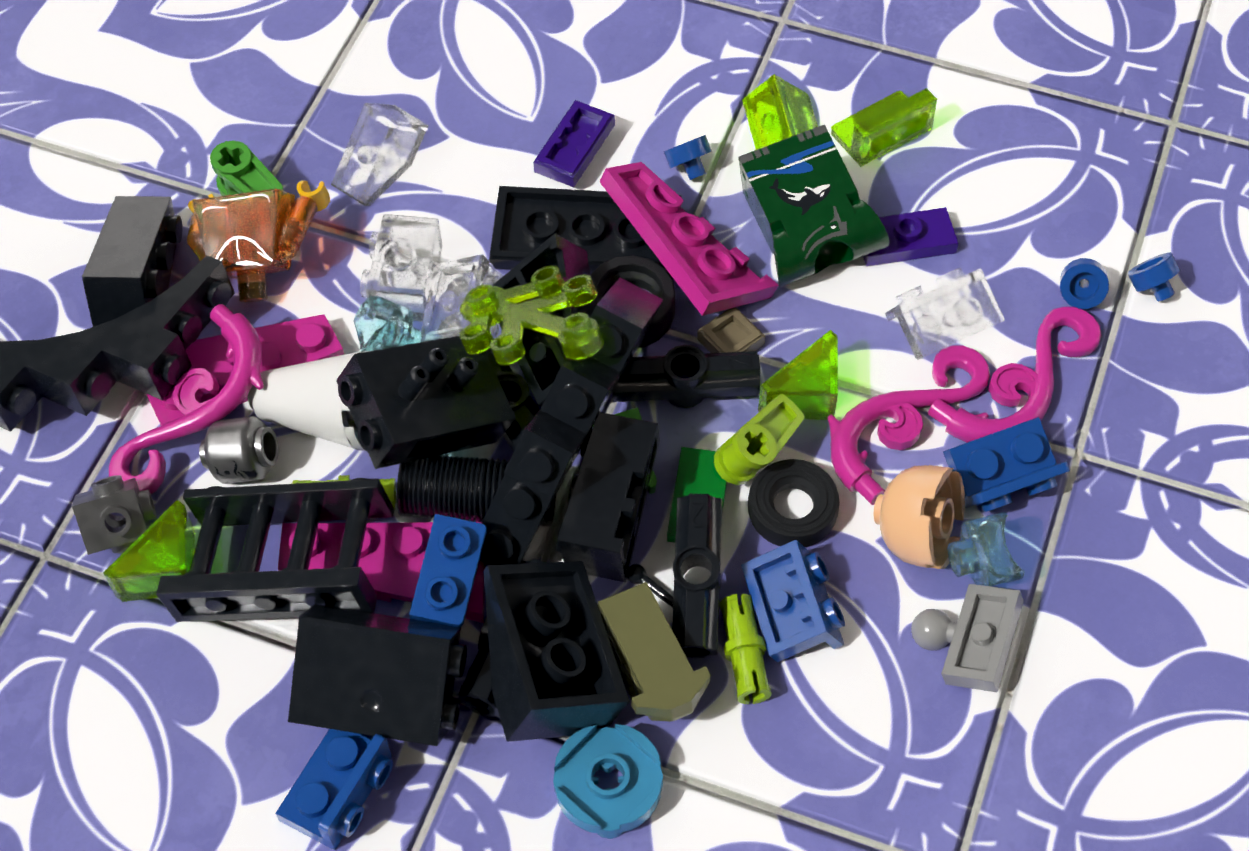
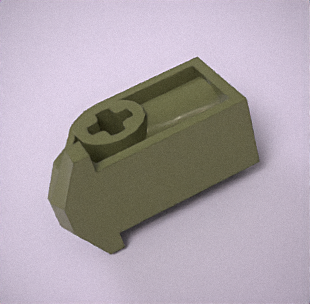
[598,582,711,722]

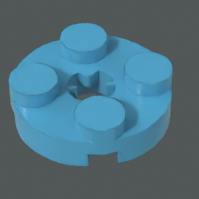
[553,724,663,839]

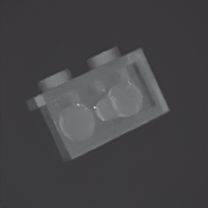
[419,254,503,344]
[885,268,1005,360]

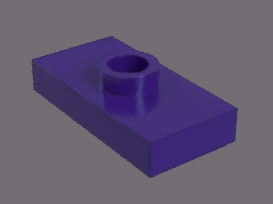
[533,100,615,188]
[863,207,959,266]

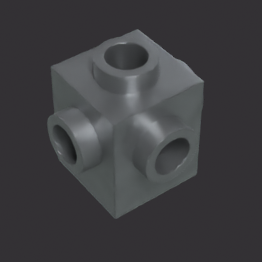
[72,475,157,555]

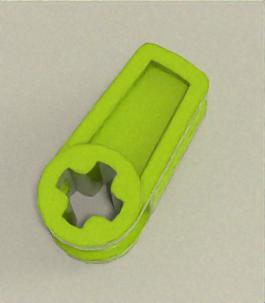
[714,394,805,485]

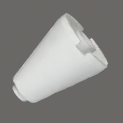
[248,351,368,451]

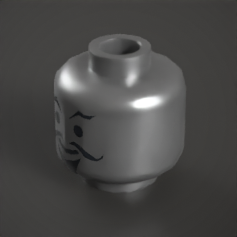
[199,416,279,484]

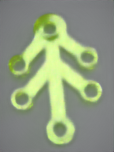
[459,266,604,365]

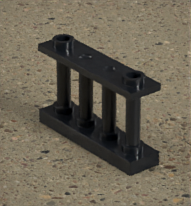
[156,478,394,622]

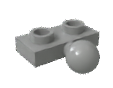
[911,584,1024,693]

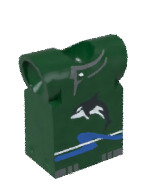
[738,124,889,287]

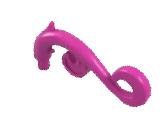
[109,304,264,494]
[928,307,1102,443]
[828,345,990,505]

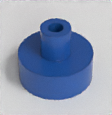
[664,134,712,180]
[1128,252,1180,302]
[1060,258,1109,309]

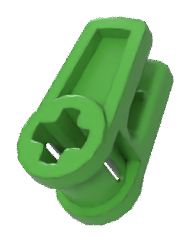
[210,140,289,224]

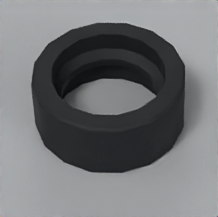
[591,256,675,348]

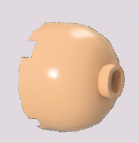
[873,465,965,569]

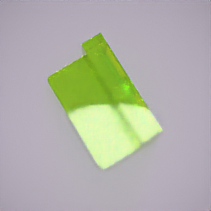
[742,74,818,150]
[831,88,938,167]

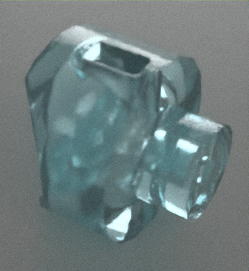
[353,296,421,351]
[947,512,1025,587]

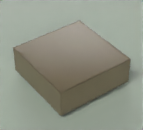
[697,307,765,353]

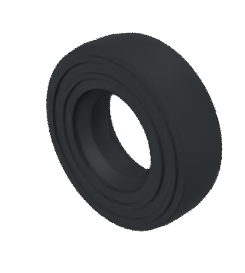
[748,459,840,547]

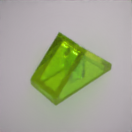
[758,330,838,420]
[103,500,195,602]

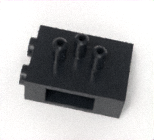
[336,333,516,469]
[288,604,467,746]

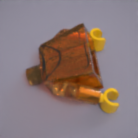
[187,180,330,302]

